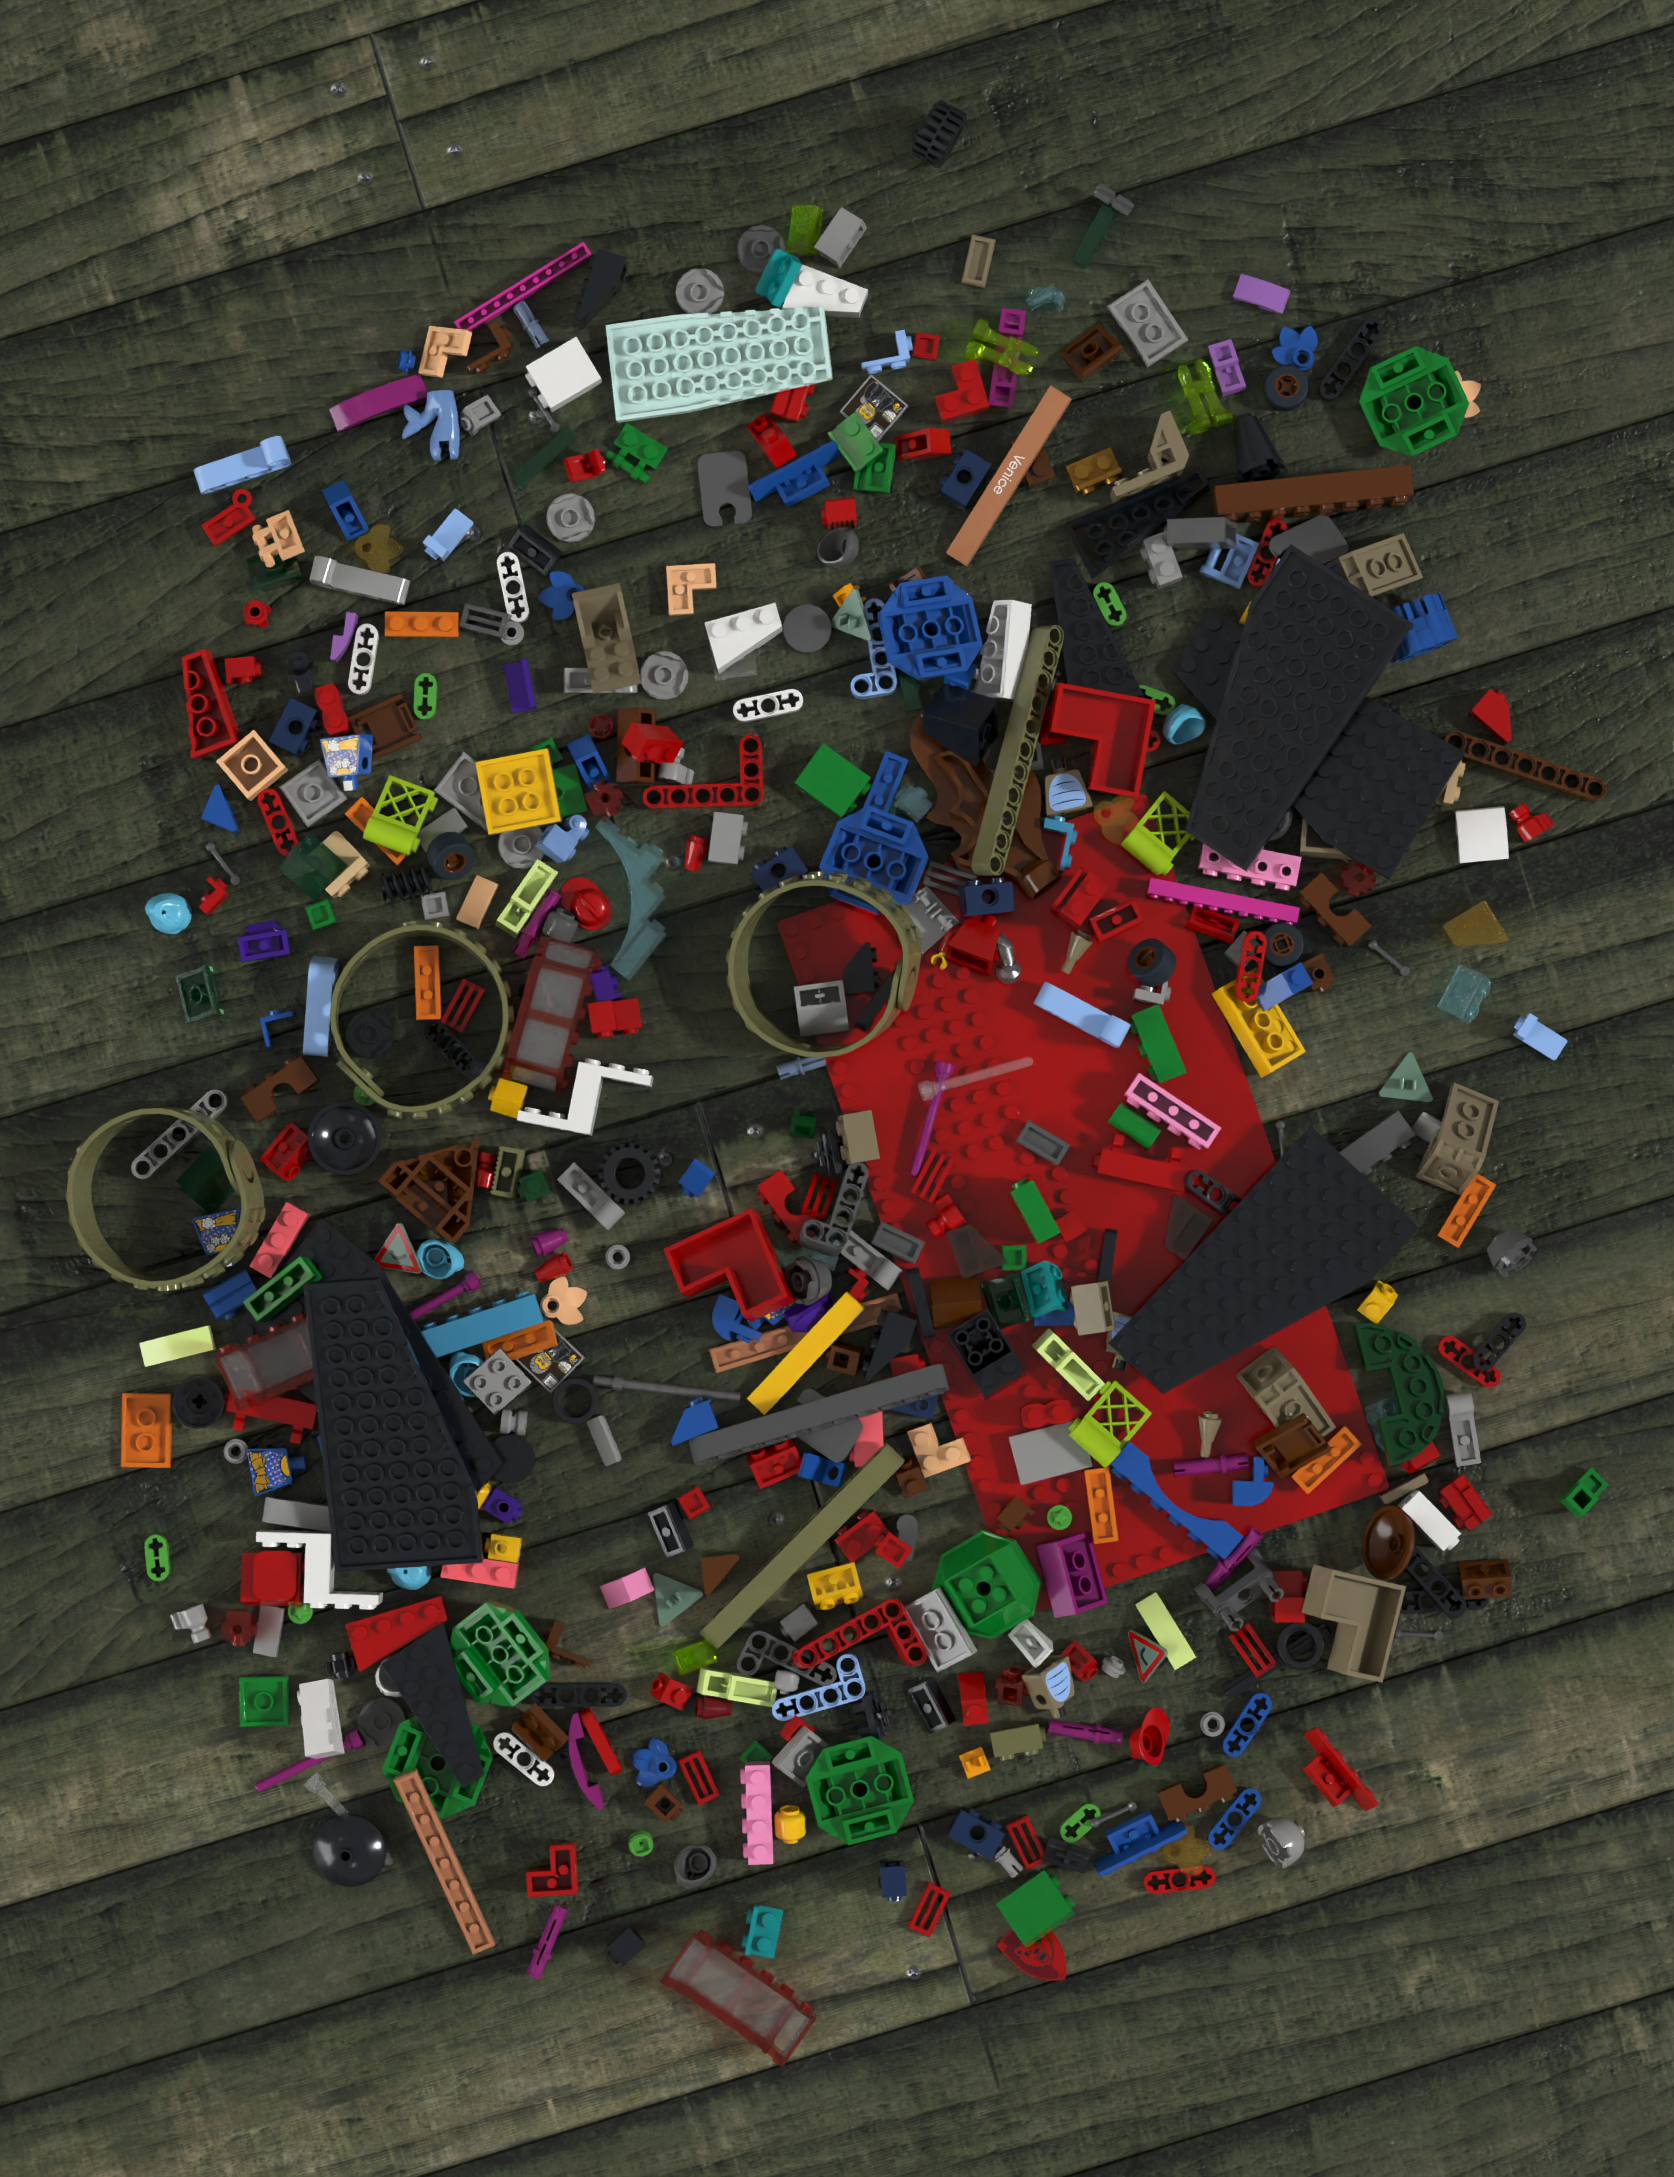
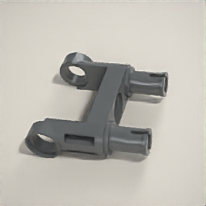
[1193,1546,1284,1631]

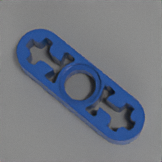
[1222,1692,1272,1757]
[1208,1787,1261,1850]

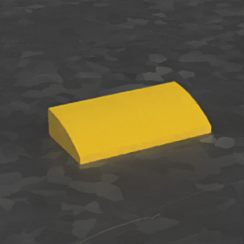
[1211,968,1306,1078]

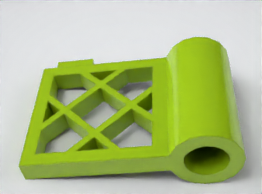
[363,775,438,856]
[1120,791,1195,877]
[1068,1380,1152,1468]

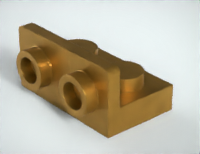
[1065,447,1123,496]

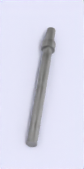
[593,1375,741,1402]

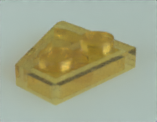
[1442,900,1509,947]

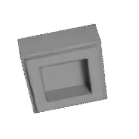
[421,892,449,920]

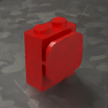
[1051,867,1109,930]
[240,1551,305,1606]

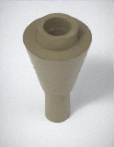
[1061,929,1093,974]
[1198,1411,1222,1458]

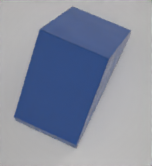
[201,785,240,834]

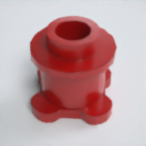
[243,600,271,628]

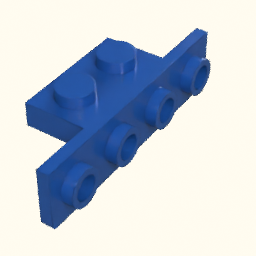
[748,440,841,508]
[1092,1810,1188,1877]

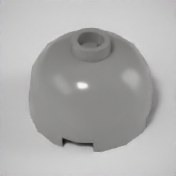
[1258,1817,1305,1869]

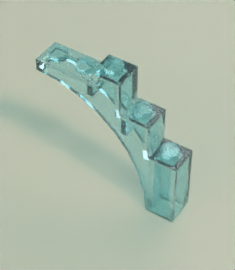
[595,820,667,982]

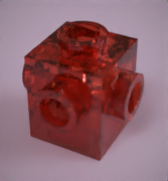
[585,781,624,819]
[1339,861,1376,897]
[221,1609,258,1646]
[995,1667,1030,1707]

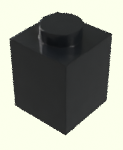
[607,1925,646,1966]

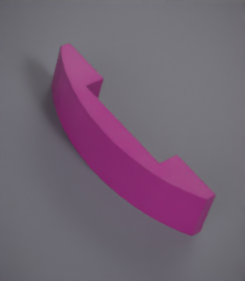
[989,308,1026,408]
[329,374,427,433]
[569,1711,605,1810]

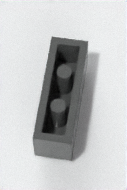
[1339,1111,1416,1176]

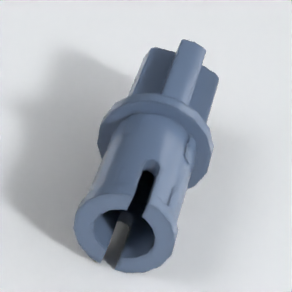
[513,301,550,349]
[776,1056,826,1080]

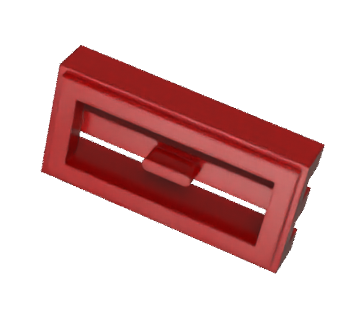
[1186,904,1240,944]
[441,979,486,1034]
[910,1149,955,1203]
[801,1172,838,1220]
[1228,1623,1277,1678]
[677,1750,721,1806]
[1005,1815,1045,1871]
[907,1881,951,1938]

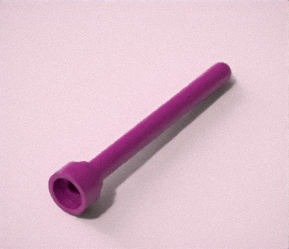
[910,1060,955,1177]
[409,1270,482,1319]
[255,1728,366,1792]

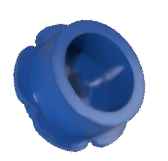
[397,349,416,373]

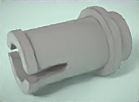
[994,1845,1024,1878]

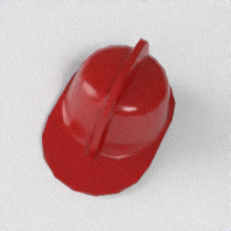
[560,877,613,931]
[1129,1707,1170,1765]

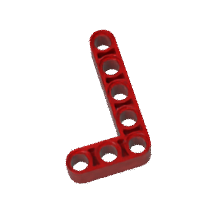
[643,734,763,810]
[792,1599,927,1669]

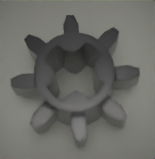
[326,1651,357,1679]

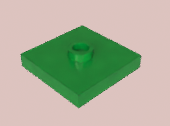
[552,764,588,819]
[239,1676,290,1727]

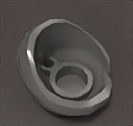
[817,527,859,568]
[674,1844,716,1889]

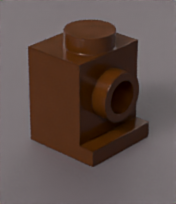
[1302,953,1335,993]
[825,1340,865,1376]
[996,1495,1035,1534]
[644,1782,683,1823]

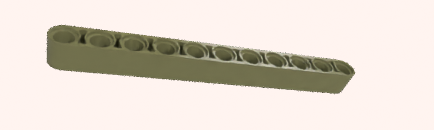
[971,625,1064,876]
[698,1443,905,1649]

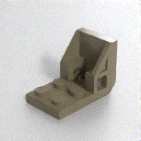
[1110,410,1189,503]
[1324,533,1423,598]
[572,583,641,694]
[1416,1082,1499,1195]
[1235,1346,1336,1437]

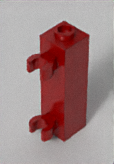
[1093,1134,1189,1192]
[224,1386,318,1444]

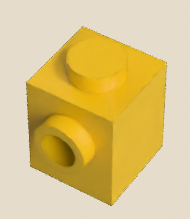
[488,1078,528,1118]
[484,1533,522,1563]

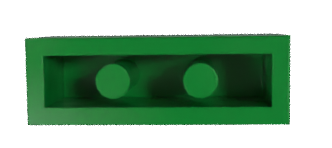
[1128,1004,1187,1084]
[243,1256,323,1323]

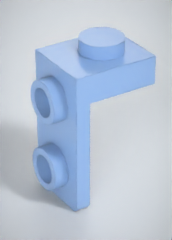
[861,330,913,374]
[423,509,473,561]
[1513,1013,1567,1061]

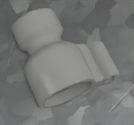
[657,747,694,785]
[170,1603,212,1644]

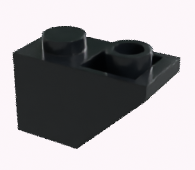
[843,942,879,995]

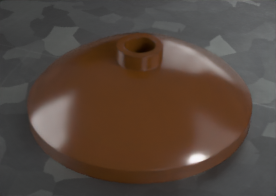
[1362,1506,1415,1580]

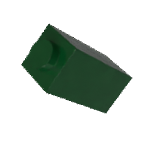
[516,1170,553,1203]

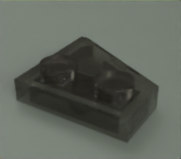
[1164,1193,1214,1261]
[947,1224,1008,1279]

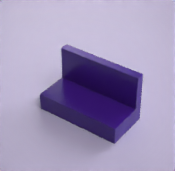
[504,658,537,714]

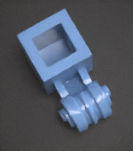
[534,815,590,863]

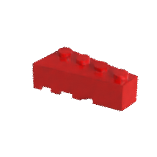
[182,649,242,760]
[345,1594,449,1672]

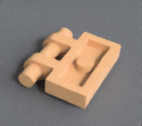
[252,510,305,567]

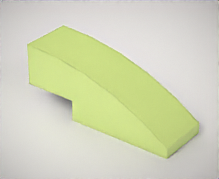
[495,859,558,939]
[139,1325,216,1367]
[1031,1328,1105,1401]
[1135,1592,1196,1670]
[696,1667,777,1707]

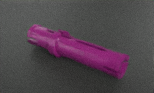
[511,888,562,959]
[1173,1453,1249,1477]
[1204,1527,1263,1591]
[1048,1719,1123,1746]
[526,1904,568,1980]

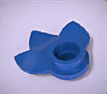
[1271,326,1318,371]
[538,571,585,620]
[630,1738,677,1787]

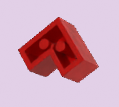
[935,359,990,425]
[588,998,643,1039]
[1271,1570,1309,1623]
[526,1841,579,1897]

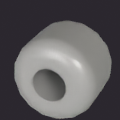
[774,1669,800,1695]

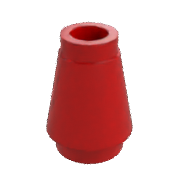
[683,834,710,872]
[535,1252,573,1283]

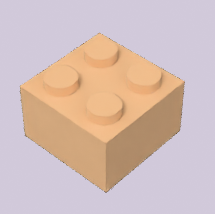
[216,730,288,801]

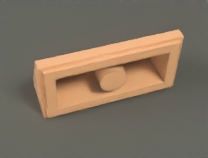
[456,875,499,929]

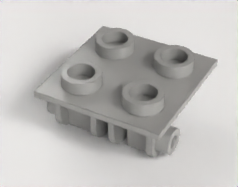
[905,886,959,955]
[463,1348,532,1415]

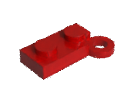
[201,489,256,547]

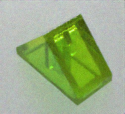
[673,1639,717,1675]

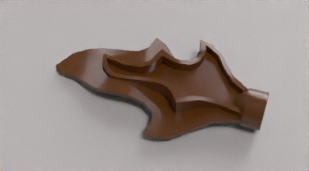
[910,708,1062,900]

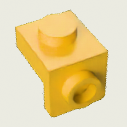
[1357,1281,1398,1324]

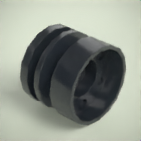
[172,1374,226,1429]

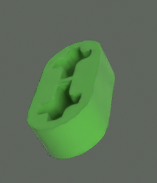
[1093,582,1126,627]
[414,673,438,721]
[1139,685,1175,717]
[144,1534,171,1581]
[1060,1802,1101,1843]

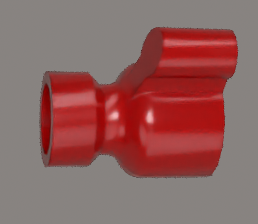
[1508,803,1554,843]
[474,1152,497,1190]
[925,1192,966,1239]

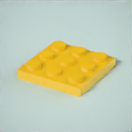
[475,749,562,835]

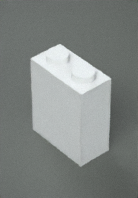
[525,337,602,412]
[1397,1490,1461,1551]

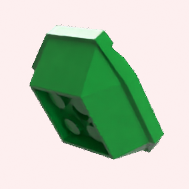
[1359,346,1469,457]
[932,1529,1041,1639]
[450,1599,551,1707]
[382,1716,493,1819]
[806,1735,914,1845]

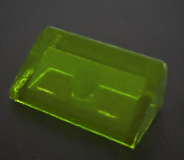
[787,205,823,256]

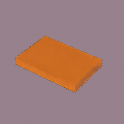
[121,1393,172,1468]

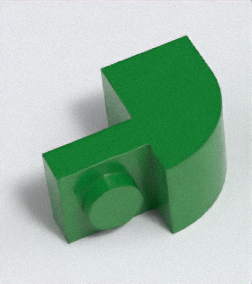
[1559,1467,1609,1518]

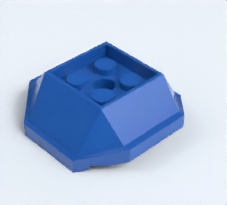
[877,576,983,680]
[819,805,929,915]

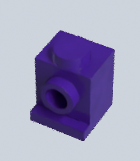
[590,966,622,1002]
[483,1487,523,1524]

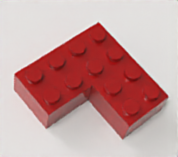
[1047,683,1156,798]
[663,1208,795,1322]

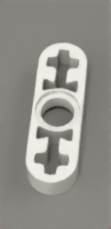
[497,552,530,623]
[348,624,379,695]
[733,689,803,722]
[493,1732,555,1786]

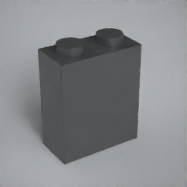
[1164,517,1237,551]

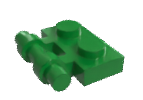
[605,423,668,484]

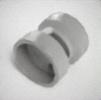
[500,1409,528,1436]

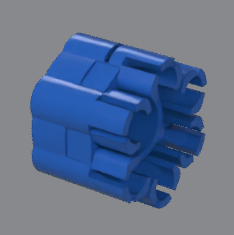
[1390,592,1458,664]

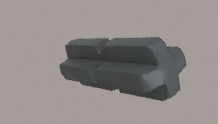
[1094,184,1134,215]

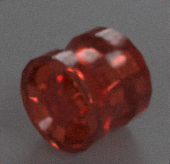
[589,713,614,740]

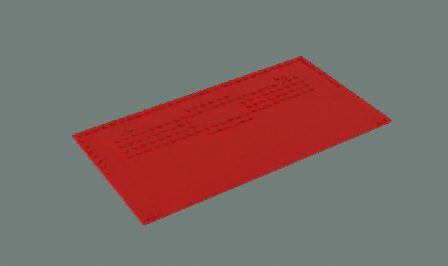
[777,795,1389,1612]

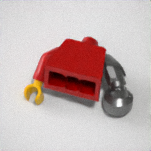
[931,914,1021,984]

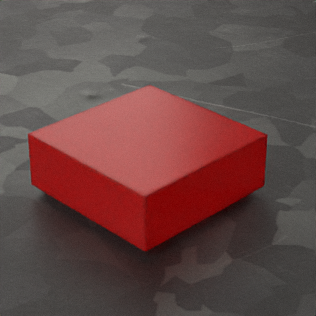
[912,332,940,361]
[1055,1209,1087,1243]
[677,1486,710,1520]

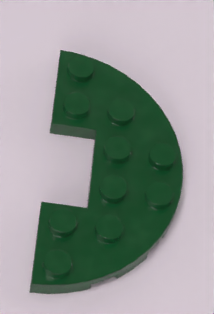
[1353,1323,1445,1468]

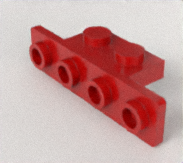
[1302,1727,1378,1811]

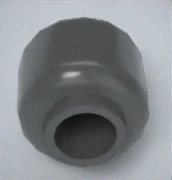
[542,908,578,946]

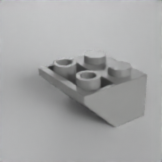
[794,980,849,1037]

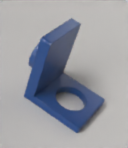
[943,663,978,691]
[260,1009,296,1048]
[798,1453,847,1488]

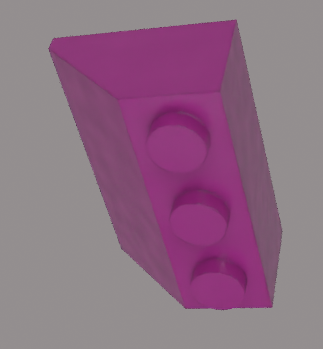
[1036,1531,1108,1618]

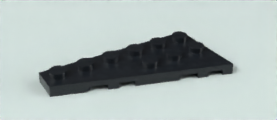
[1065,467,1210,579]
[1049,558,1144,697]
[381,1622,485,1789]

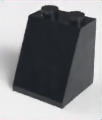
[921,684,998,766]

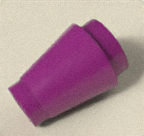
[530,1228,568,1256]

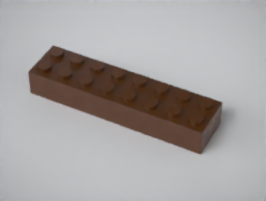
[1211,465,1414,523]

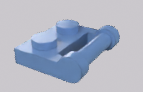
[1199,534,1259,589]

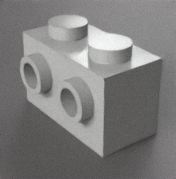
[1139,532,1183,589]
[708,812,748,866]

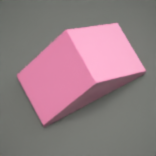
[600,1567,655,1609]

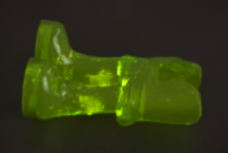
[964,318,1040,376]
[1177,358,1234,435]

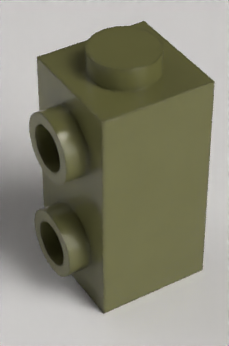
[989,1722,1047,1761]

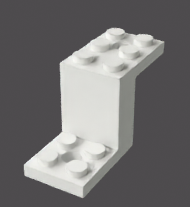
[517,1058,653,1136]
[256,1530,383,1609]

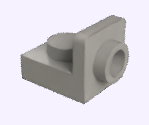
[458,395,501,436]
[1132,981,1171,1006]

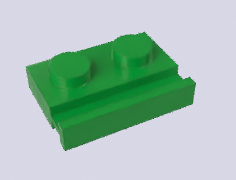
[828,412,886,473]
[853,443,897,494]

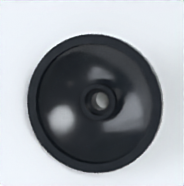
[308,1101,382,1175]
[313,1813,387,1887]

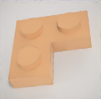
[418,326,472,378]
[666,563,717,616]
[907,1423,971,1478]

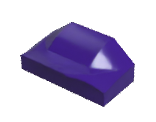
[237,921,291,963]
[784,1293,833,1332]

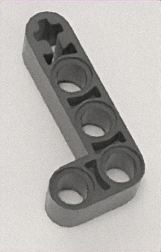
[798,1162,869,1257]
[737,1629,837,1686]

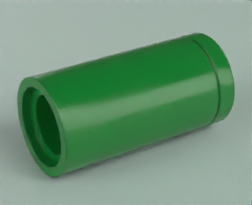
[1107,1102,1162,1149]

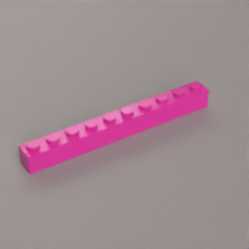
[454,242,592,332]
[1146,878,1300,925]

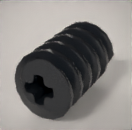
[380,864,434,904]

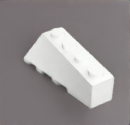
[970,600,1032,702]

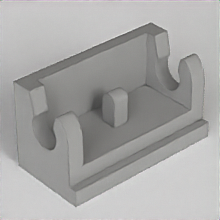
[814,207,867,268]

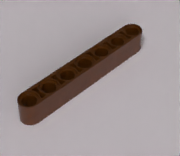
[1443,731,1607,802]

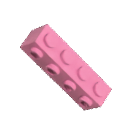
[1198,843,1302,891]
[1124,1073,1221,1150]
[740,1761,774,1865]

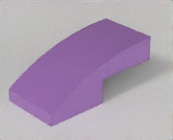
[1233,274,1291,314]
[1208,339,1246,396]
[330,612,358,663]

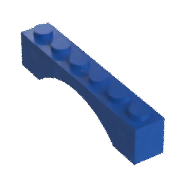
[1111,1441,1243,1560]

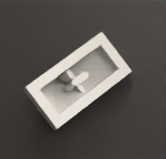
[1008,1619,1053,1668]

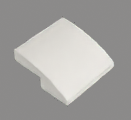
[1455,806,1509,863]

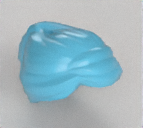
[1163,704,1206,745]
[145,893,192,934]
[416,1239,464,1280]
[449,1352,484,1398]
[387,1566,432,1590]

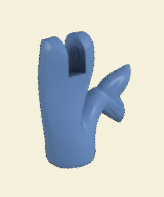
[402,390,460,461]

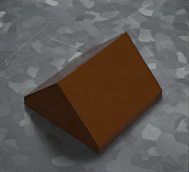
[1060,323,1123,383]
[929,1275,982,1329]
[701,1552,741,1596]

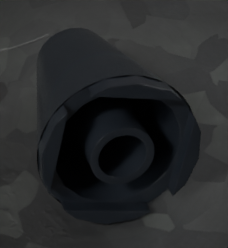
[1234,413,1285,483]

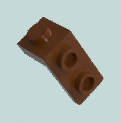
[467,321,513,375]
[544,1619,593,1669]

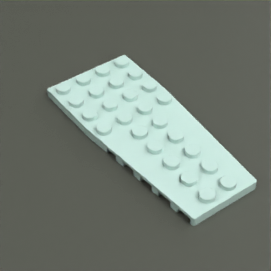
[605,306,833,423]

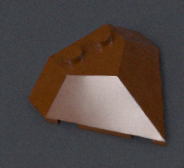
[378,1139,480,1245]

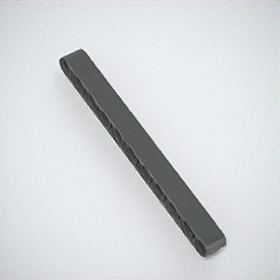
[689,1364,949,1466]

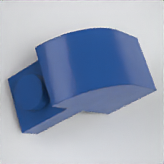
[712,1294,762,1344]
[1231,1456,1273,1506]

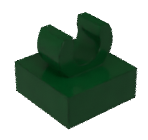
[789,1109,816,1139]

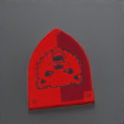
[996,1929,1067,1981]

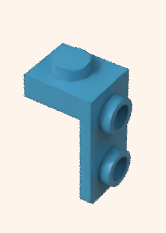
[1042,815,1078,874]

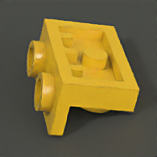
[807,1562,863,1610]

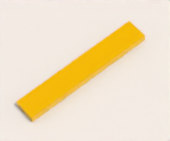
[747,1292,865,1415]

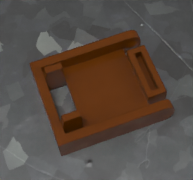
[348,694,422,762]
[1254,1413,1331,1479]

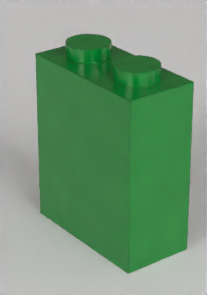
[794,743,872,819]
[1009,1178,1061,1244]
[996,1870,1075,1948]

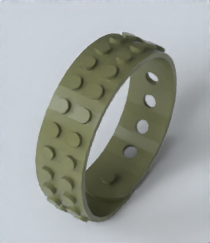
[726,871,922,1058]
[330,921,514,1120]
[65,1107,266,1291]

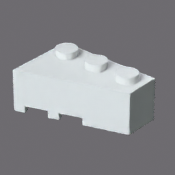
[782,264,868,318]
[705,603,783,674]
[297,1679,345,1759]

